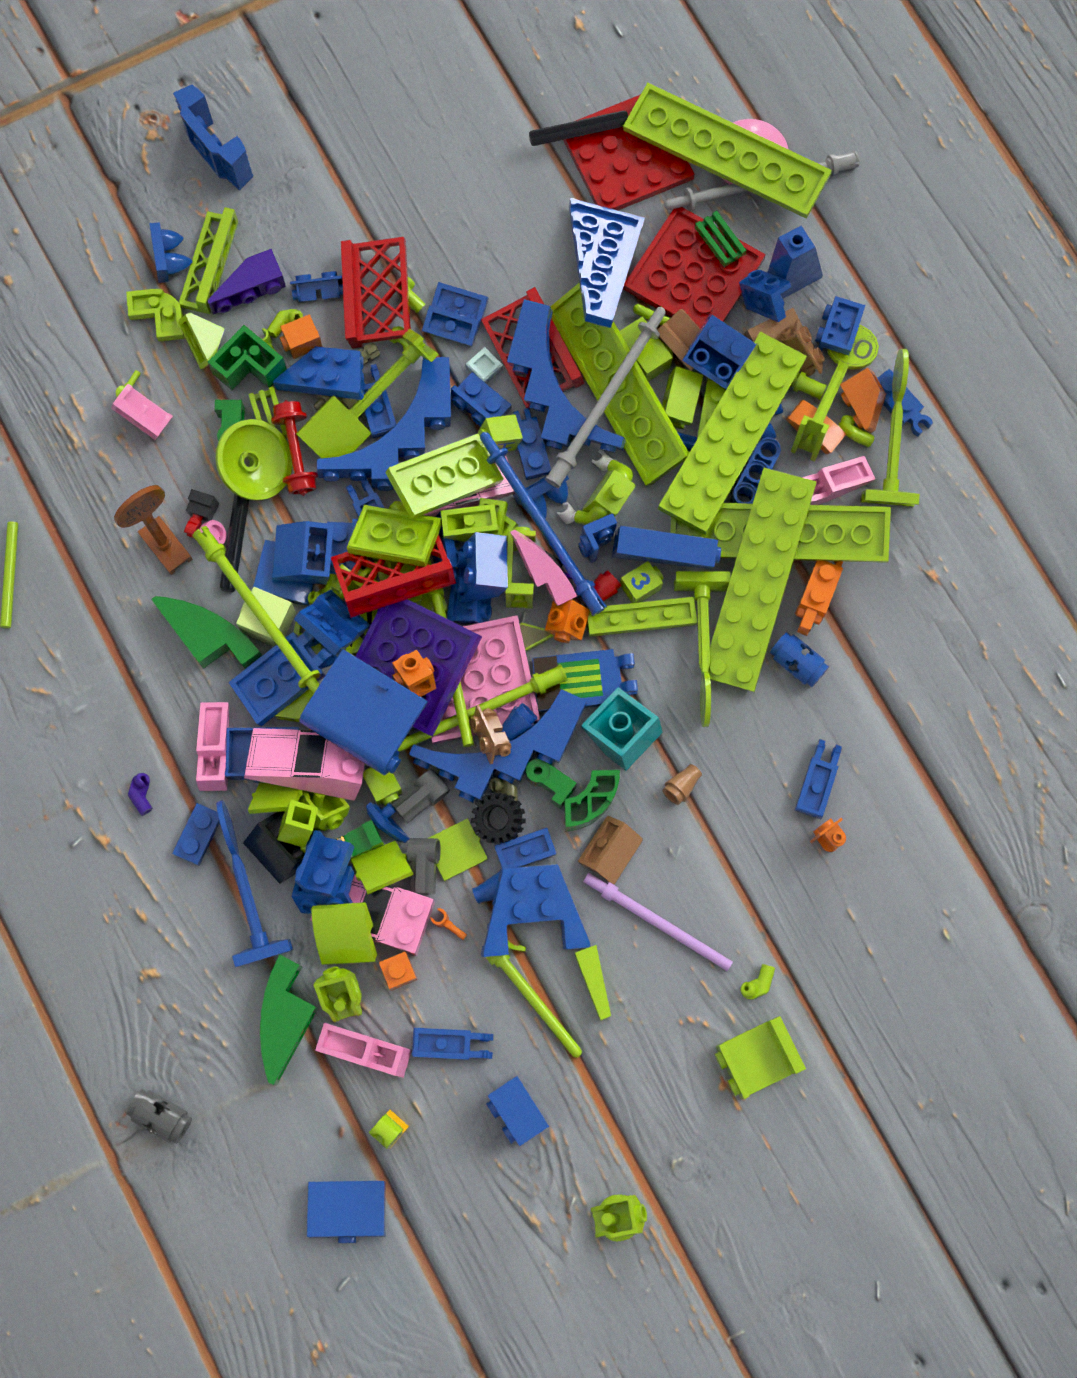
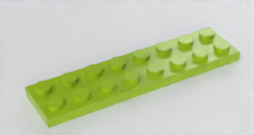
[623,82,832,219]
[550,283,689,486]
[658,332,807,535]
[708,468,817,692]
[670,503,891,563]

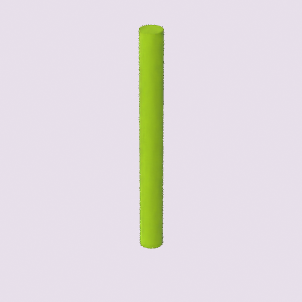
[0,521,18,628]

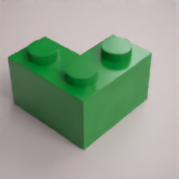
[208,325,287,390]

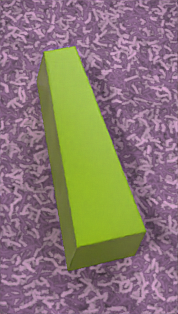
[574,945,611,1021]

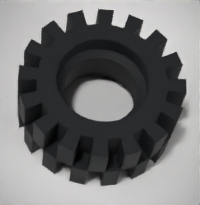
[471,793,526,844]

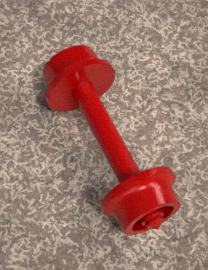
[271,400,318,496]

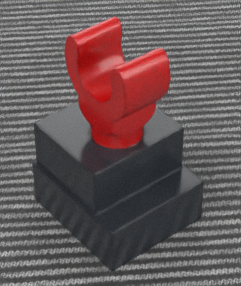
[184,489,219,538]

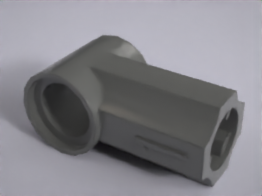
[392,769,450,824]
[407,838,441,894]

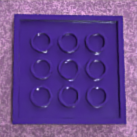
[355,599,482,736]

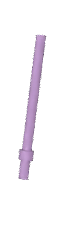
[583,873,733,971]

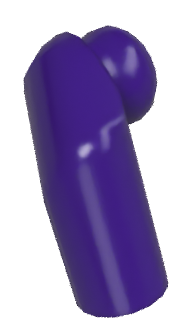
[128,773,153,816]

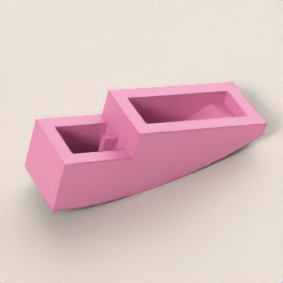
[802,456,875,505]
[510,530,577,606]
[196,702,229,791]
[315,1023,412,1078]

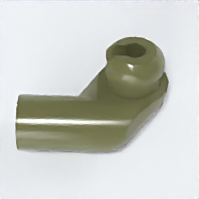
[489,776,518,813]

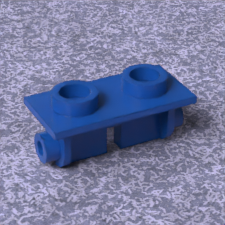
[290,271,343,303]

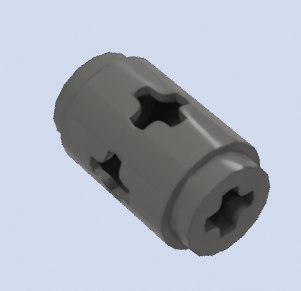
[126,1089,192,1144]

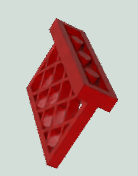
[341,237,411,349]
[481,287,585,409]
[331,534,456,617]

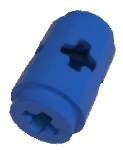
[770,632,829,687]

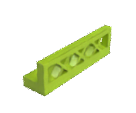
[179,207,238,314]

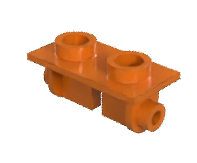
[810,818,846,852]

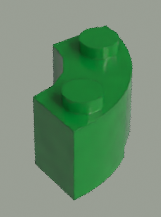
[564,770,620,832]

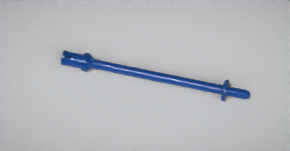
[480,432,607,616]

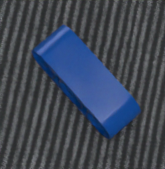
[730,437,781,504]

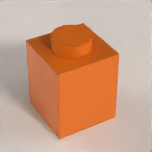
[279,314,322,359]
[379,951,418,991]

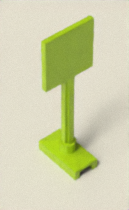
[296,329,439,458]

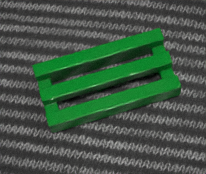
[695,211,747,268]

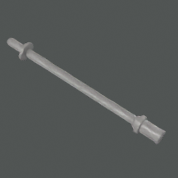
[664,151,860,212]
[545,307,665,488]

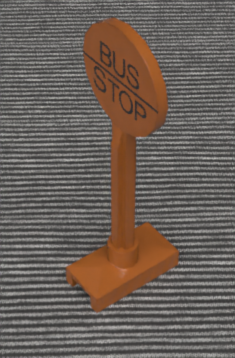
[114,485,193,575]

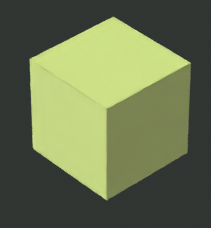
[236,587,296,647]

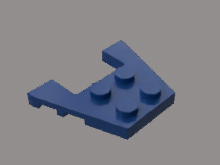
[481,864,591,957]

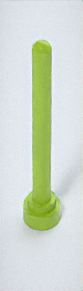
[485,955,582,1058]

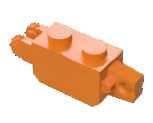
[795,560,843,636]

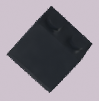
[243,811,318,884]

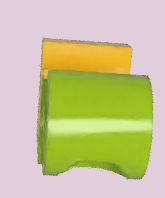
[369,1109,410,1149]

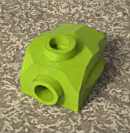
[299,790,350,831]
[313,966,362,1022]
[591,1194,647,1242]

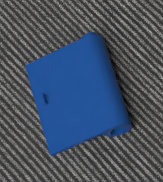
[299,649,428,775]

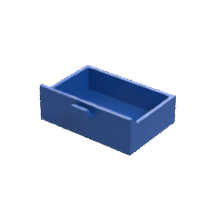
[225,727,300,783]
[307,1181,386,1243]

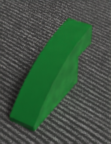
[151,596,262,669]
[260,954,319,1085]

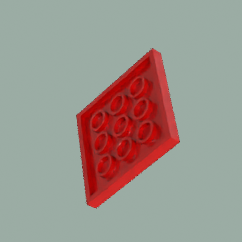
[563,94,695,211]
[623,207,766,329]

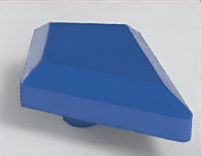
[366,802,410,843]

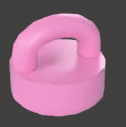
[200,520,227,544]

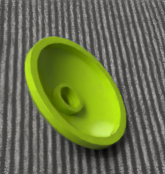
[216,419,292,501]

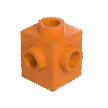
[545,600,590,643]
[392,650,436,697]

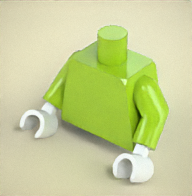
[557,450,636,525]

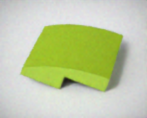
[311,902,378,965]

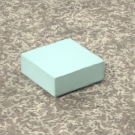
[466,347,503,383]

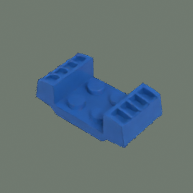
[173,85,253,190]

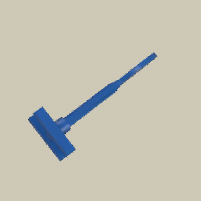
[216,800,293,967]

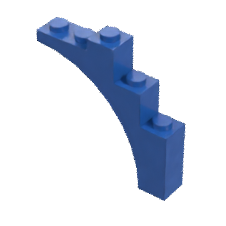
[507,299,626,453]
[317,357,451,491]
[409,689,587,803]

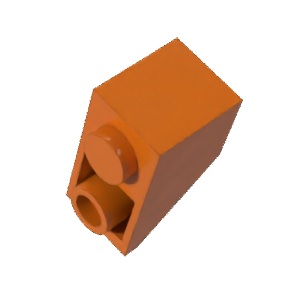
[840,368,886,433]

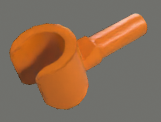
[430,908,467,940]

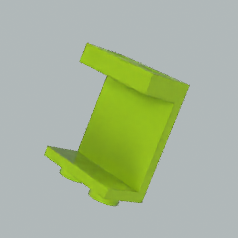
[505,526,536,609]
[714,1016,806,1099]

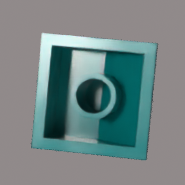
[581,687,663,771]

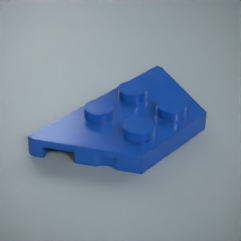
[273,346,364,400]

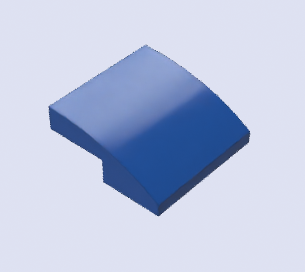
[422,282,489,346]
[253,540,314,606]
[294,589,370,656]

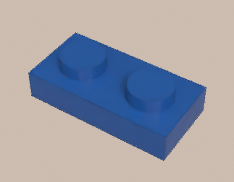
[172,803,220,866]
[494,828,556,869]

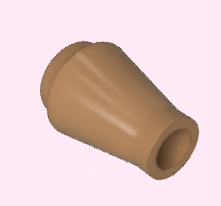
[662,764,702,805]

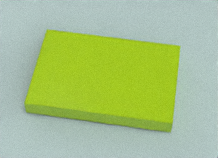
[347,505,442,567]

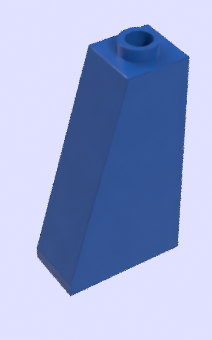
[767,226,823,299]
[612,526,721,569]

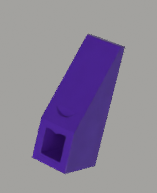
[207,249,286,315]

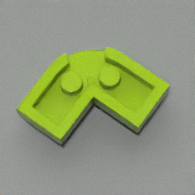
[126,289,185,342]

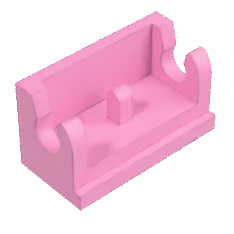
[111,384,173,440]

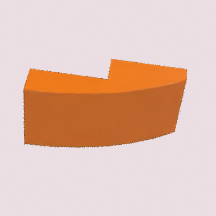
[786,400,846,454]

